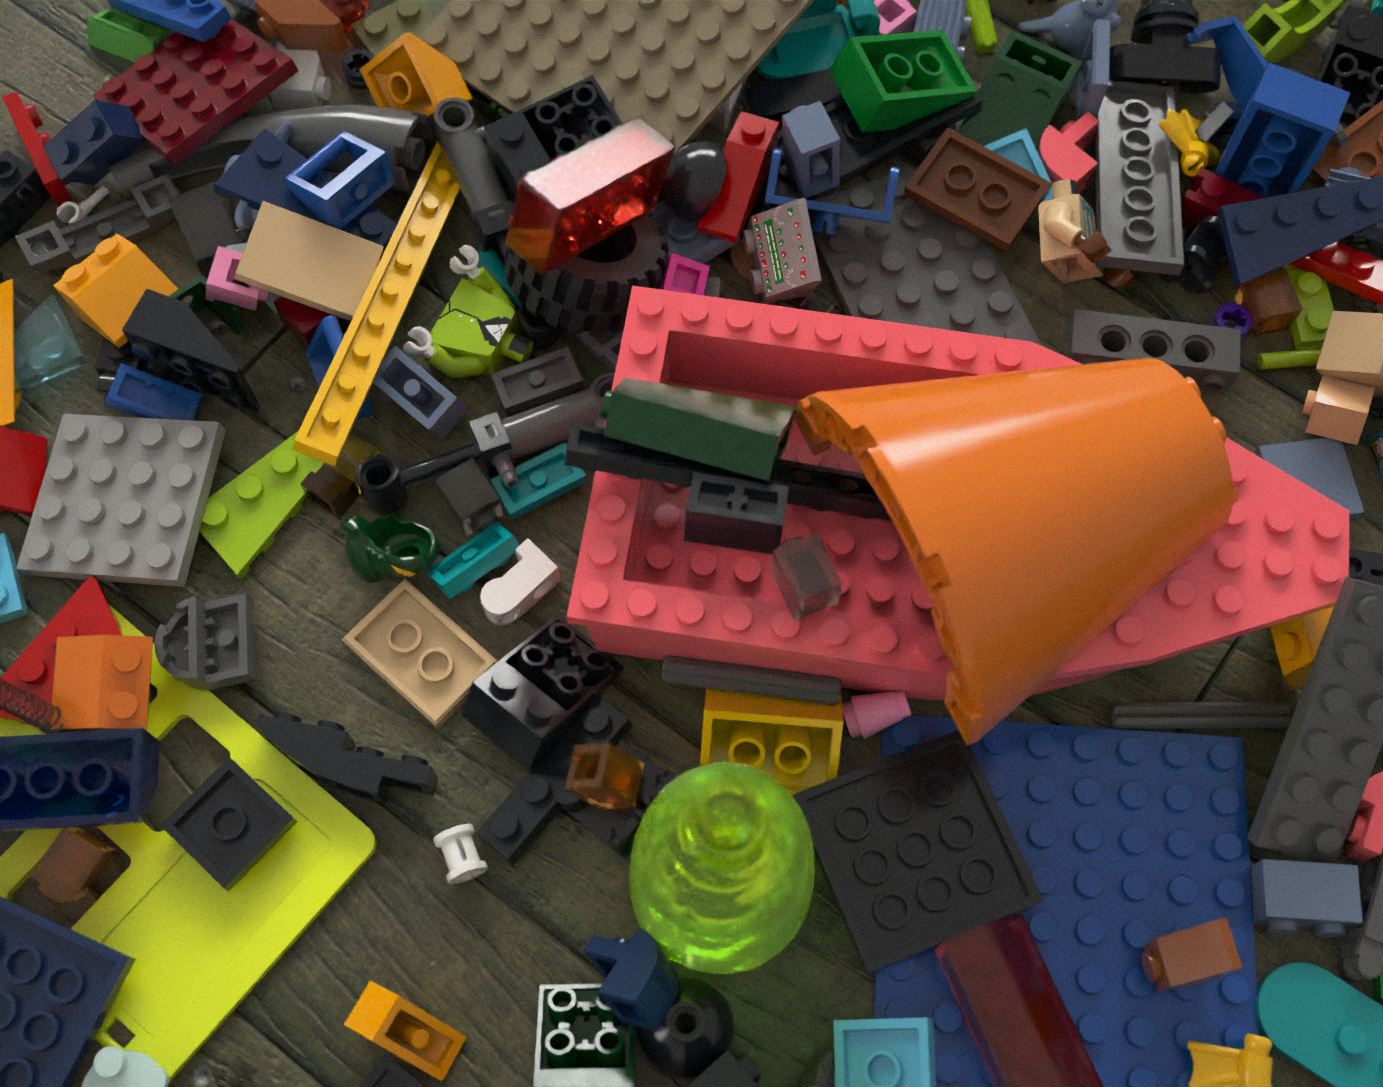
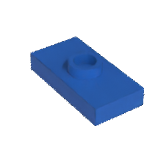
[105,363,203,421]

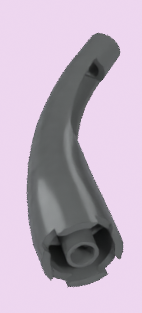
[109,105,435,199]

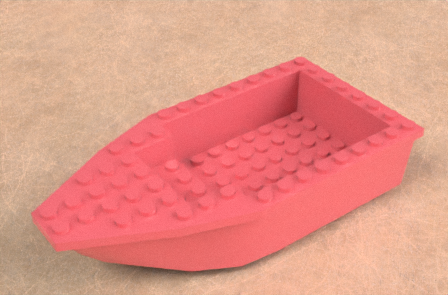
[567,285,1349,701]

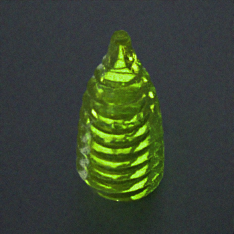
[629,762,815,974]

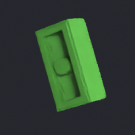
[87,7,174,63]

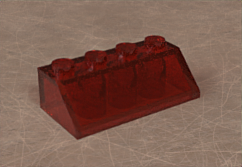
[934,913,1104,1087]

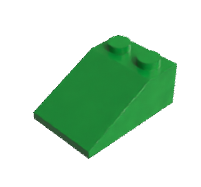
[829,30,978,133]

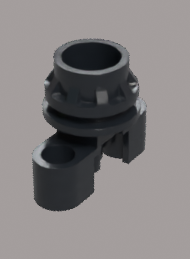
[1109,0,1221,94]

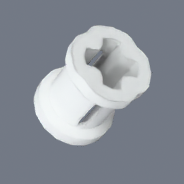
[433,824,488,884]

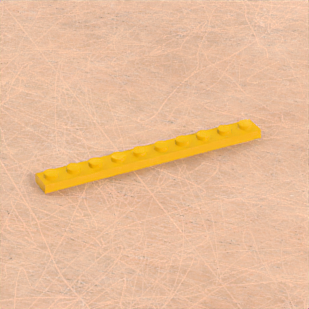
[292,142,461,466]

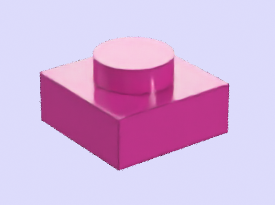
[659,253,710,295]

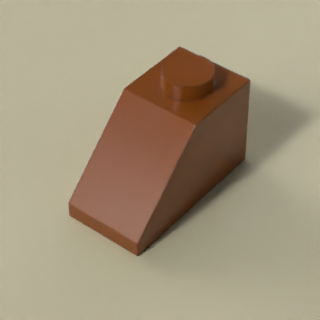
[254,0,348,51]
[1142,918,1243,993]

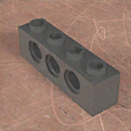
[1064,309,1241,394]

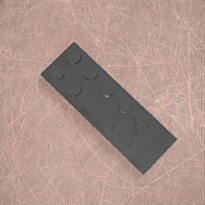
[1095,80,1184,275]
[1247,577,1383,863]

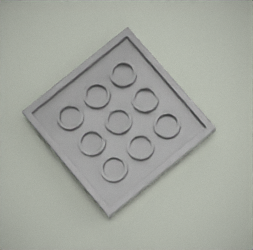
[16,414,226,587]

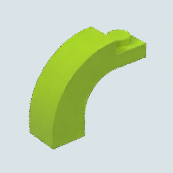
[1243,0,1348,63]

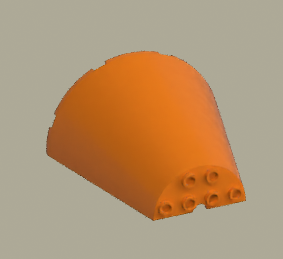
[794,358,1238,746]

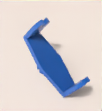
[1186,16,1269,110]
[765,148,899,236]

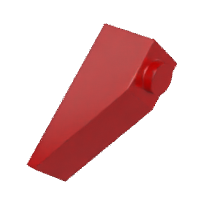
[698,112,779,242]

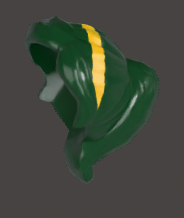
[341,513,440,583]

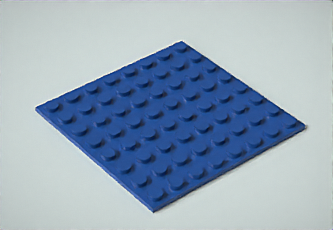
[874,715,1260,1087]

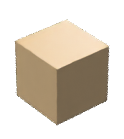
[1316,311,1383,397]

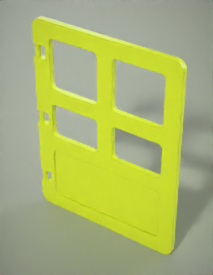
[0,605,377,1083]

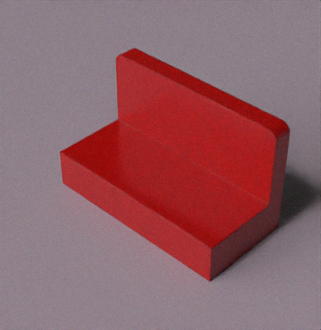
[0,425,47,516]

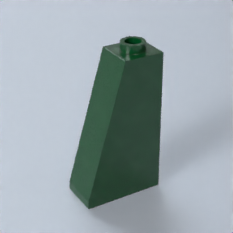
[600,378,796,481]

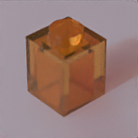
[1234,268,1303,337]
[564,743,644,809]
[30,825,115,903]

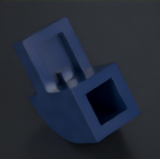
[583,928,679,1031]

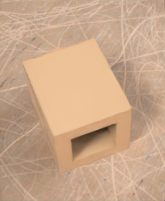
[1302,375,1375,445]

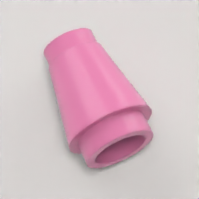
[842,691,912,739]

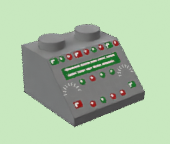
[742,198,821,304]

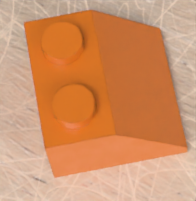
[50,635,153,732]

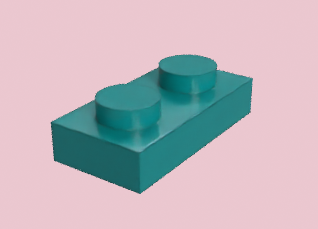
[490,442,587,521]
[426,522,520,599]

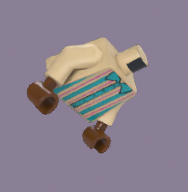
[1038,179,1137,290]

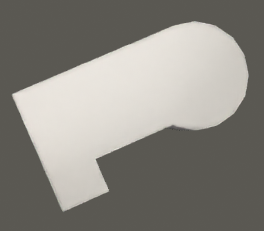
[480,538,561,626]

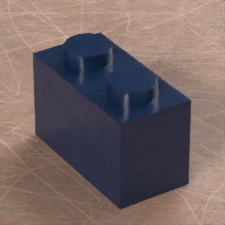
[43,100,146,185]

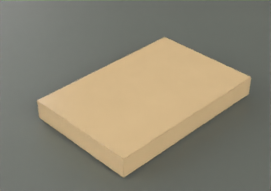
[234,201,384,321]
[342,579,498,730]

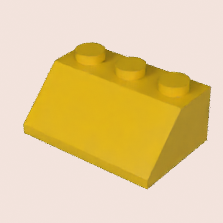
[698,688,843,798]

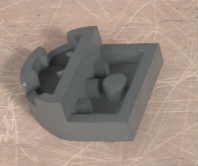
[155,593,256,690]

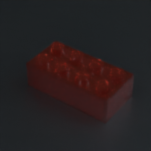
[505,117,675,275]

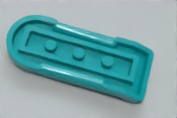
[1255,962,1383,1087]

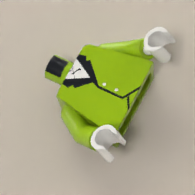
[403,245,533,378]

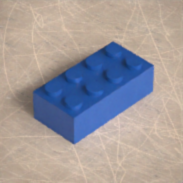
[1213,63,1350,198]

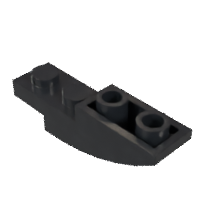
[256,712,438,804]

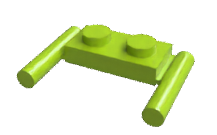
[1257,264,1334,370]

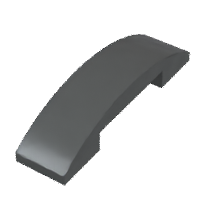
[15,174,186,271]

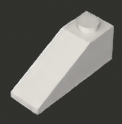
[268,41,330,111]

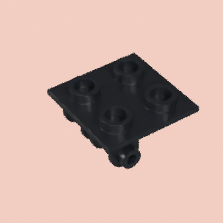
[565,739,692,867]

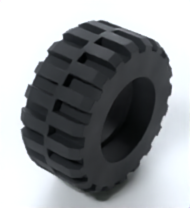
[503,180,669,335]

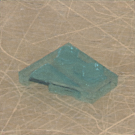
[14,295,87,394]

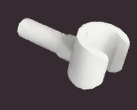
[57,186,109,225]

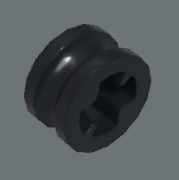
[341,49,374,89]

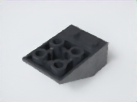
[1315,5,1383,130]
[484,75,632,206]
[122,289,260,412]
[461,614,624,771]

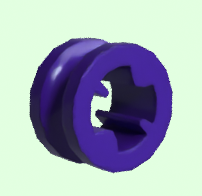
[1210,303,1253,342]

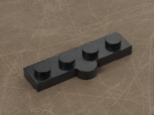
[476,695,633,865]

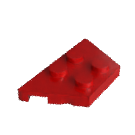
[0,575,122,731]

